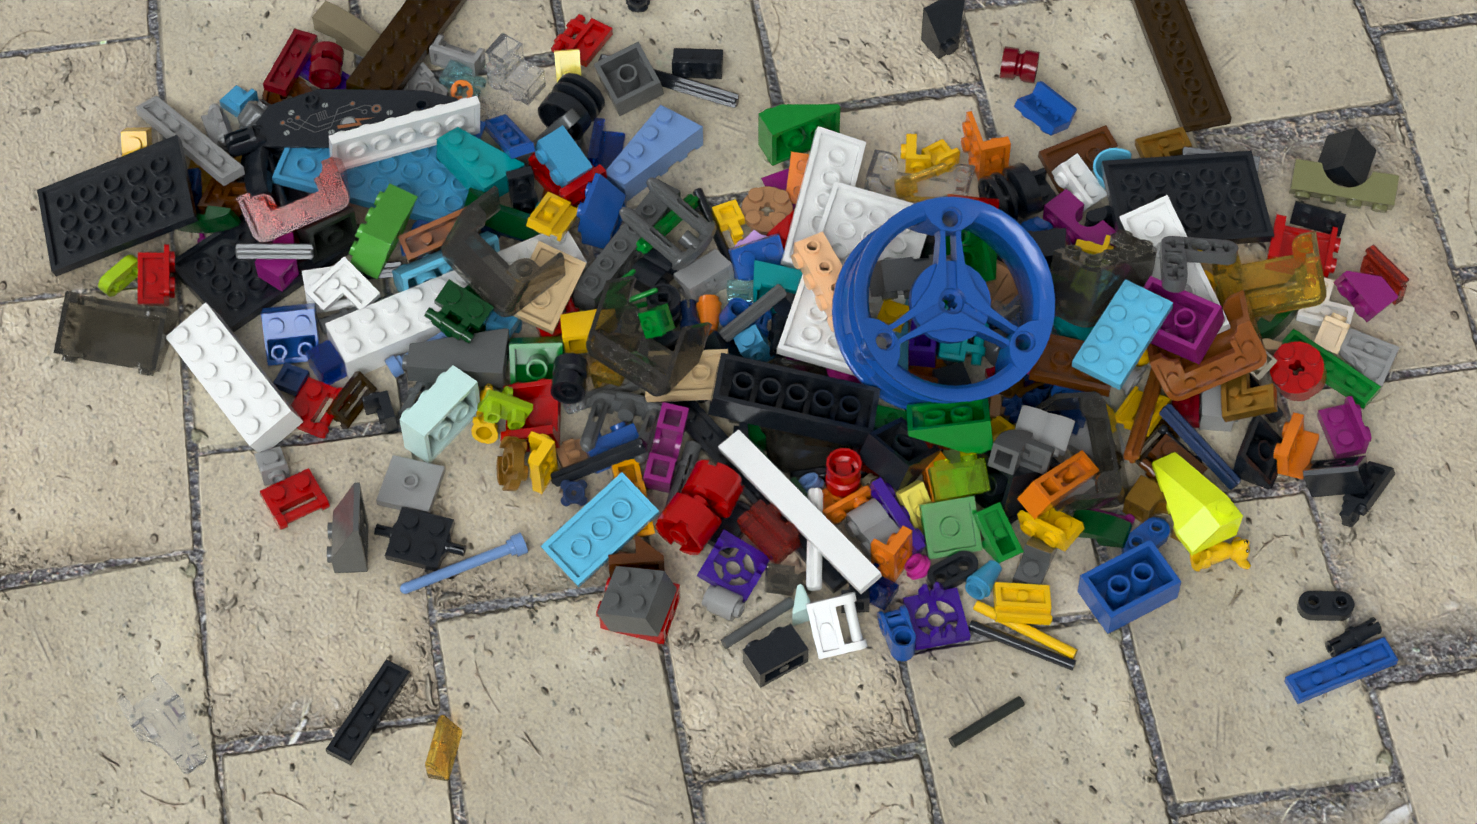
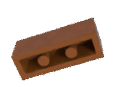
[398,205,481,263]

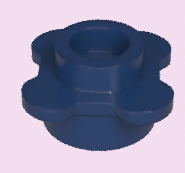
[560,479,587,507]

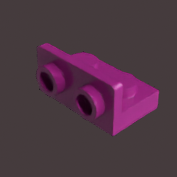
[1317,396,1372,458]

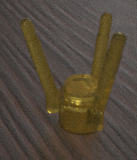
[894,163,946,202]

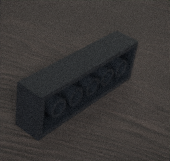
[708,353,880,449]

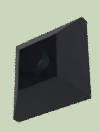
[921,0,966,59]

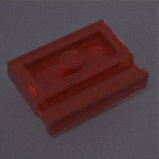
[1360,244,1409,305]

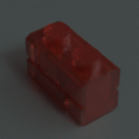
[737,500,800,566]

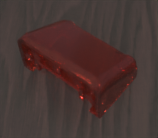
[236,156,351,242]

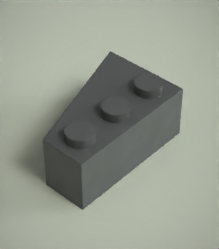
[870,254,951,301]

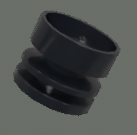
[538,73,605,141]
[978,162,1042,221]

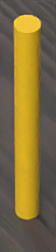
[973,600,1078,659]

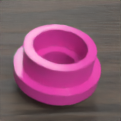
[904,553,931,580]

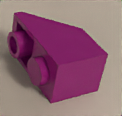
[255,227,299,291]
[1333,271,1398,322]

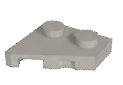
[1339,328,1399,391]

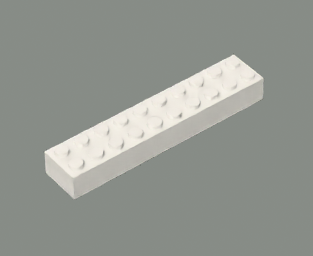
[325,231,588,379]

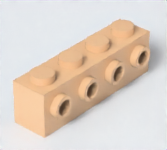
[791,232,871,332]

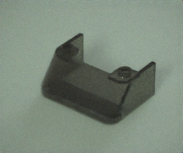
[441,186,565,317]
[586,276,712,397]
[1036,392,1130,512]

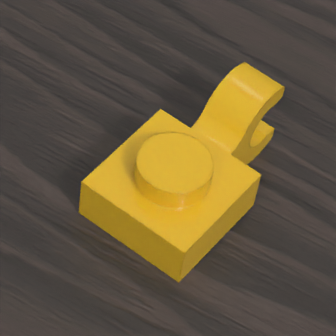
[712,199,745,246]

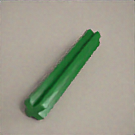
[636,194,699,254]

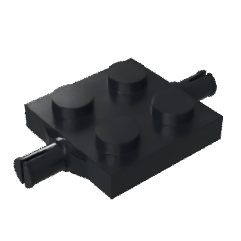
[374,507,466,571]

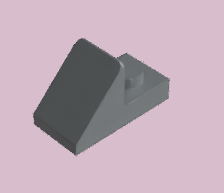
[1012,536,1058,585]

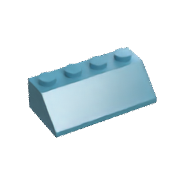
[392,231,500,293]

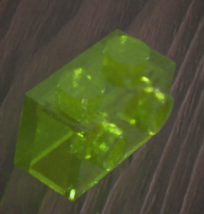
[928,454,990,502]

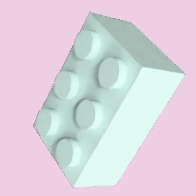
[399,365,480,463]

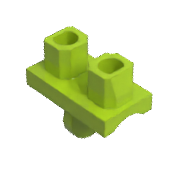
[477,386,533,430]

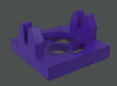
[697,530,771,603]
[903,582,971,650]

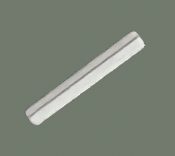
[806,488,823,591]

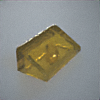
[425,715,462,781]

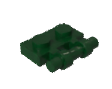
[424,279,494,344]

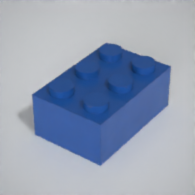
[1077,539,1181,634]

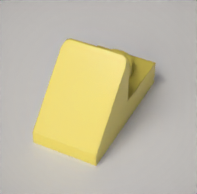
[554,49,581,82]
[895,480,931,534]

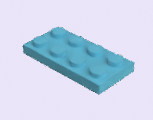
[1072,279,1173,390]
[541,472,660,588]

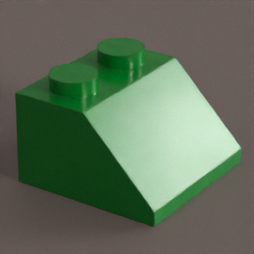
[509,336,564,385]

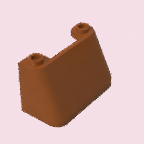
[1147,290,1267,401]

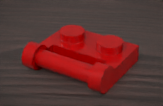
[291,377,351,439]
[260,468,330,530]

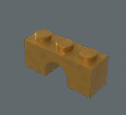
[1122,475,1181,543]

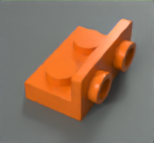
[871,526,912,583]

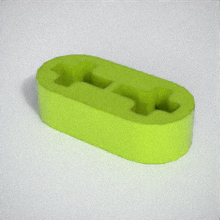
[98,254,138,297]

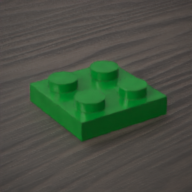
[919,495,983,559]

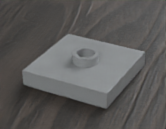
[376,455,445,513]

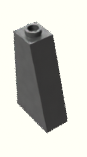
[402,328,510,388]

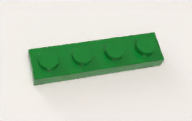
[1281,328,1381,409]

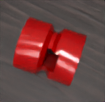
[825,448,862,498]

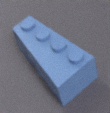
[606,105,703,202]

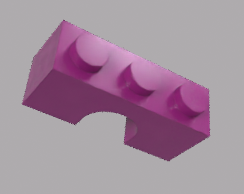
[1042,189,1119,256]
[643,402,689,493]

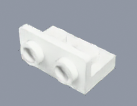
[1052,153,1107,212]

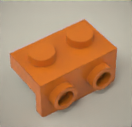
[1273,412,1319,479]
[822,484,871,524]

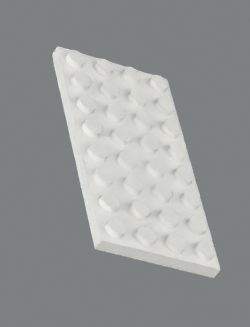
[776,181,927,376]

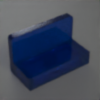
[587,118,626,170]

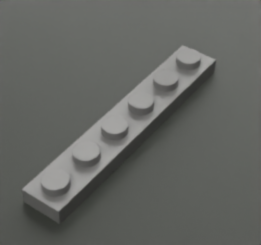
[136,95,245,186]

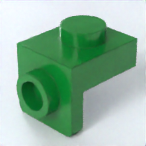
[638,303,675,339]

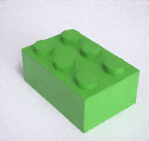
[349,183,418,279]

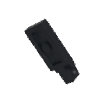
[1339,461,1395,528]

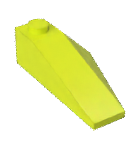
[1152,452,1243,556]

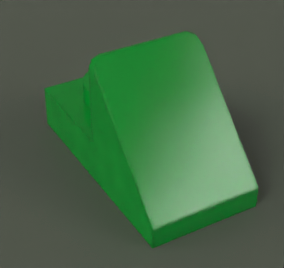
[973,502,1024,564]

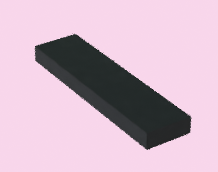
[326,659,411,765]

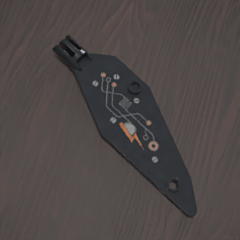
[223,89,458,158]

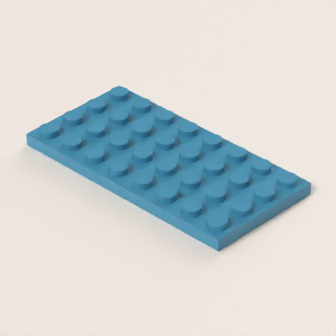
[272,145,468,222]

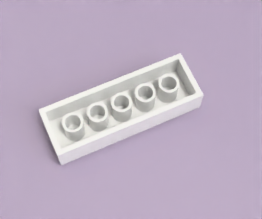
[166,303,304,453]

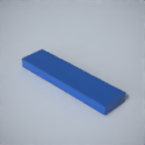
[484,114,535,159]
[1284,637,1398,704]

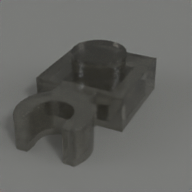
[765,563,812,596]

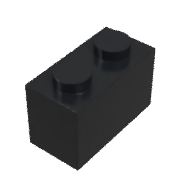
[743,623,809,688]

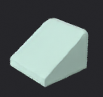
[792,584,811,626]

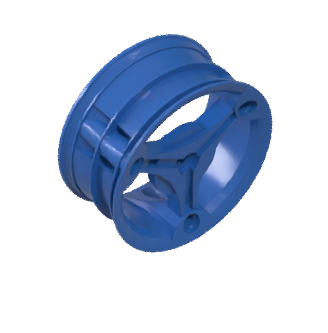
[832,197,1055,411]

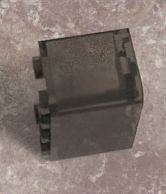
[1050,230,1157,328]

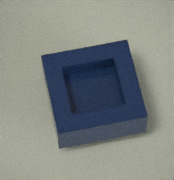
[273,362,310,396]

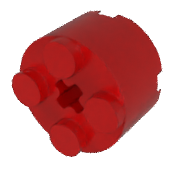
[1270,342,1327,401]
[681,460,744,518]
[655,492,722,555]

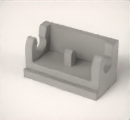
[429,34,488,79]
[673,249,735,303]

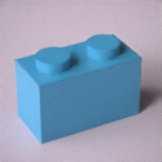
[535,125,593,188]

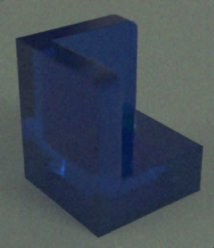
[306,340,347,385]
[868,562,899,611]

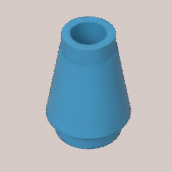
[965,560,1002,600]

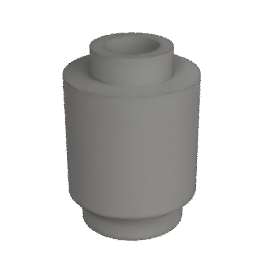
[702,585,745,621]

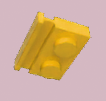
[526,192,578,241]
[1113,386,1171,437]
[993,582,1052,625]

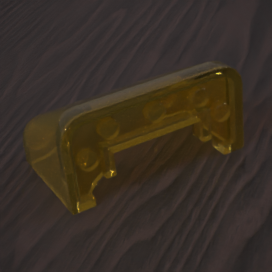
[1212,231,1327,317]

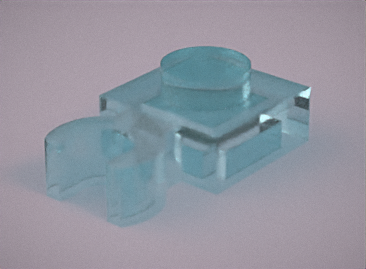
[439,59,487,98]

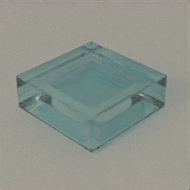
[727,280,753,303]

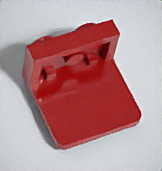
[137,244,175,306]

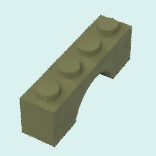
[1289,159,1399,213]

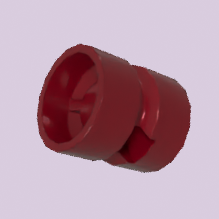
[308,41,344,89]
[1000,46,1040,84]

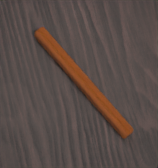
[1123,367,1162,464]

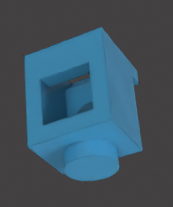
[733,324,774,362]

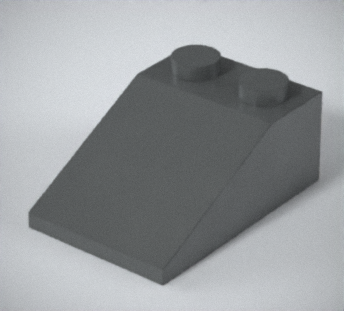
[327,482,369,573]

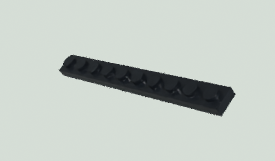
[666,400,848,594]

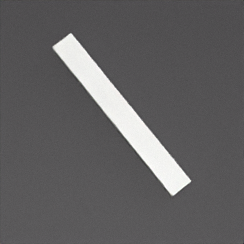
[718,430,882,594]

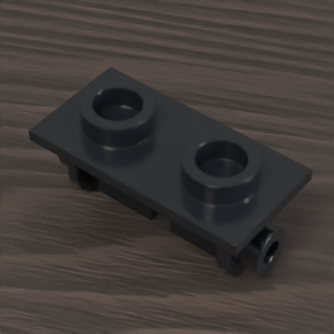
[1290,200,1346,237]

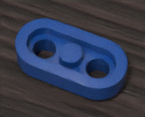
[1121,517,1170,554]

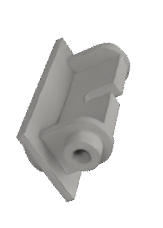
[201,103,233,152]

